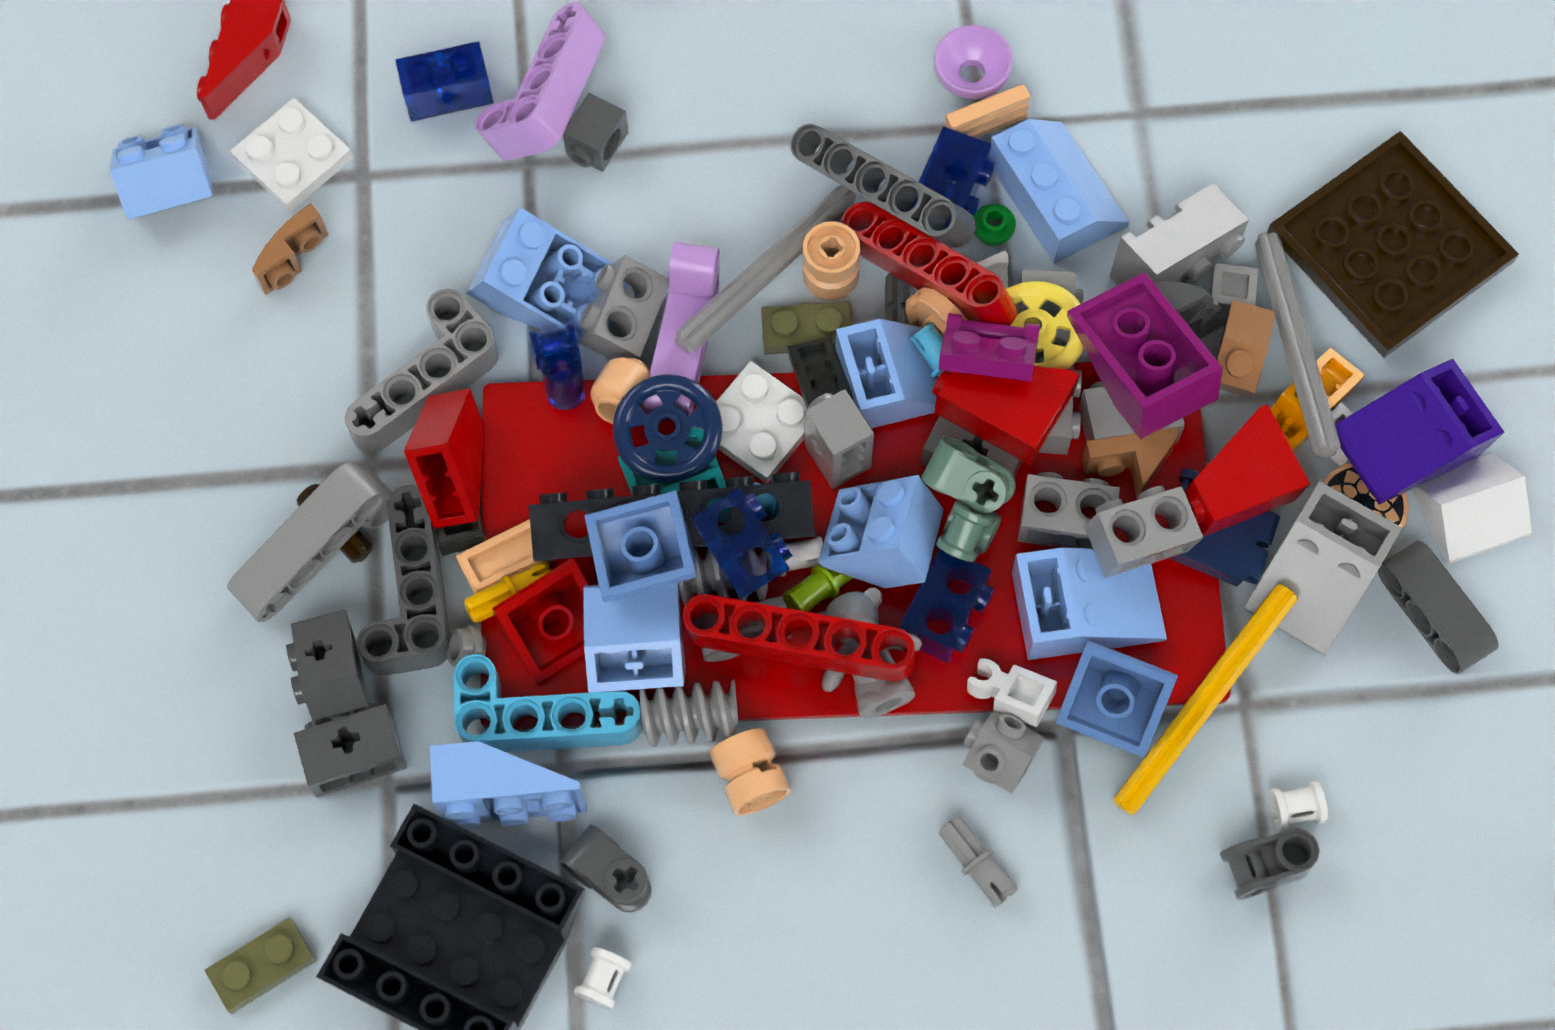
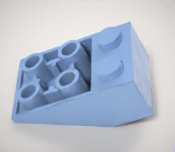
[466,207,628,346]
[1011,548,1167,660]
[430,741,587,830]

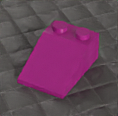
[1067,272,1223,440]

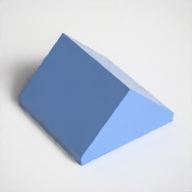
[585,490,697,602]
[1056,640,1178,758]

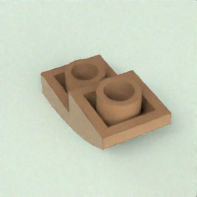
[252,203,328,295]

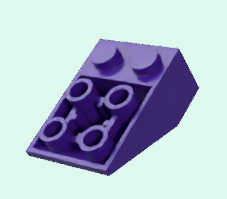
[1335,359,1505,505]

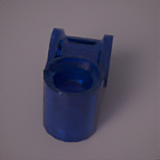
[528,322,586,410]

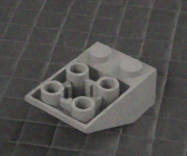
[1243,481,1403,656]

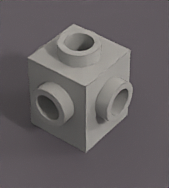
[962,710,1045,793]

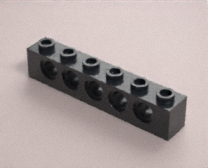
[529,472,815,561]

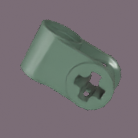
[921,436,1016,513]
[936,500,1002,562]

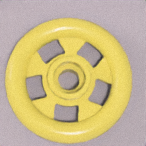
[1007,281,1084,369]

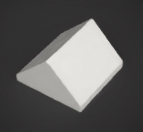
[1411,453,1532,564]

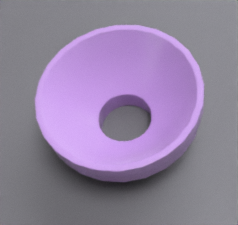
[934,25,1013,99]

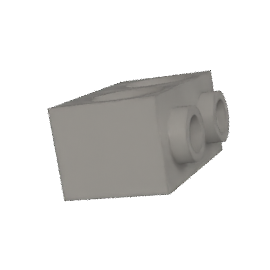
[578,255,669,360]
[1017,472,1120,549]
[1084,486,1203,578]

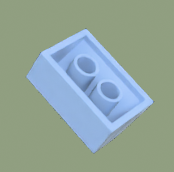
[988,119,1129,264]

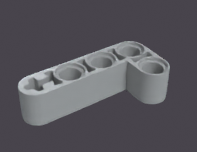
[345,288,498,453]
[227,462,392,622]

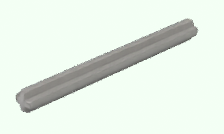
[675,185,856,353]
[1255,232,1341,457]

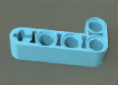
[453,654,643,752]

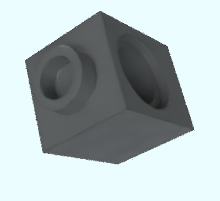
[563,93,629,172]

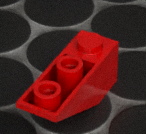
[197,0,291,120]

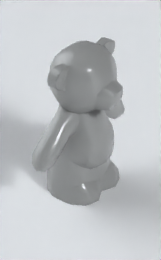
[818,587,922,718]

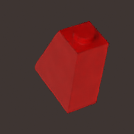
[932,366,1080,466]
[404,388,484,529]
[1184,404,1310,537]

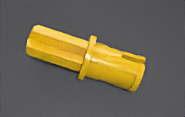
[464,561,552,623]

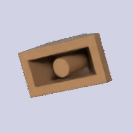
[1215,300,1276,398]

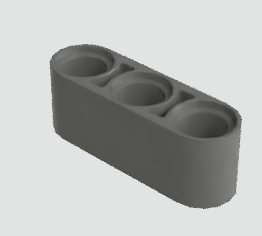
[1378,540,1499,674]

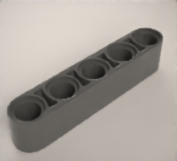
[791,124,975,248]

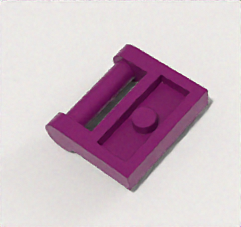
[938,313,1040,382]

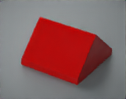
[492,558,588,684]

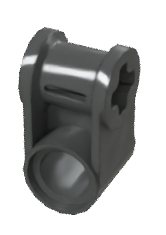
[559,824,651,912]
[1220,828,1320,900]

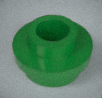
[973,203,1016,246]

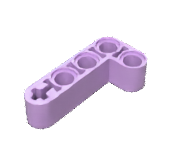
[475,2,606,160]
[644,241,720,416]

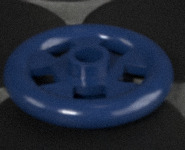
[613,374,723,483]

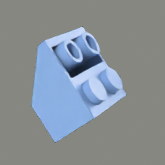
[110,124,213,220]
[835,319,938,429]
[818,475,944,588]
[583,583,686,693]

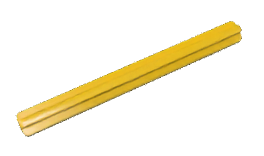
[1113,584,1297,815]

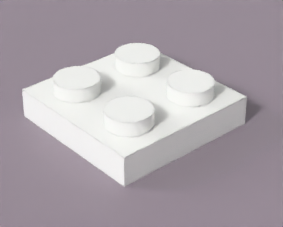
[230,97,354,212]
[716,361,807,484]

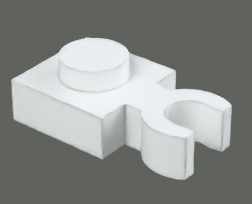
[967,658,1057,727]

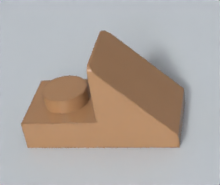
[1081,427,1178,500]

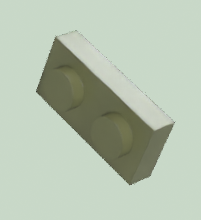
[761,302,851,355]
[204,917,316,1014]

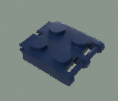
[1166,468,1280,587]

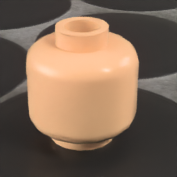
[590,357,650,424]

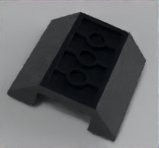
[316,804,585,1030]

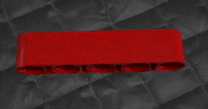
[841,201,1017,325]
[683,594,915,682]

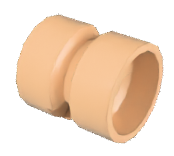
[803,221,860,300]
[709,728,791,816]

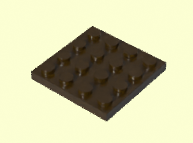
[1267,131,1519,358]

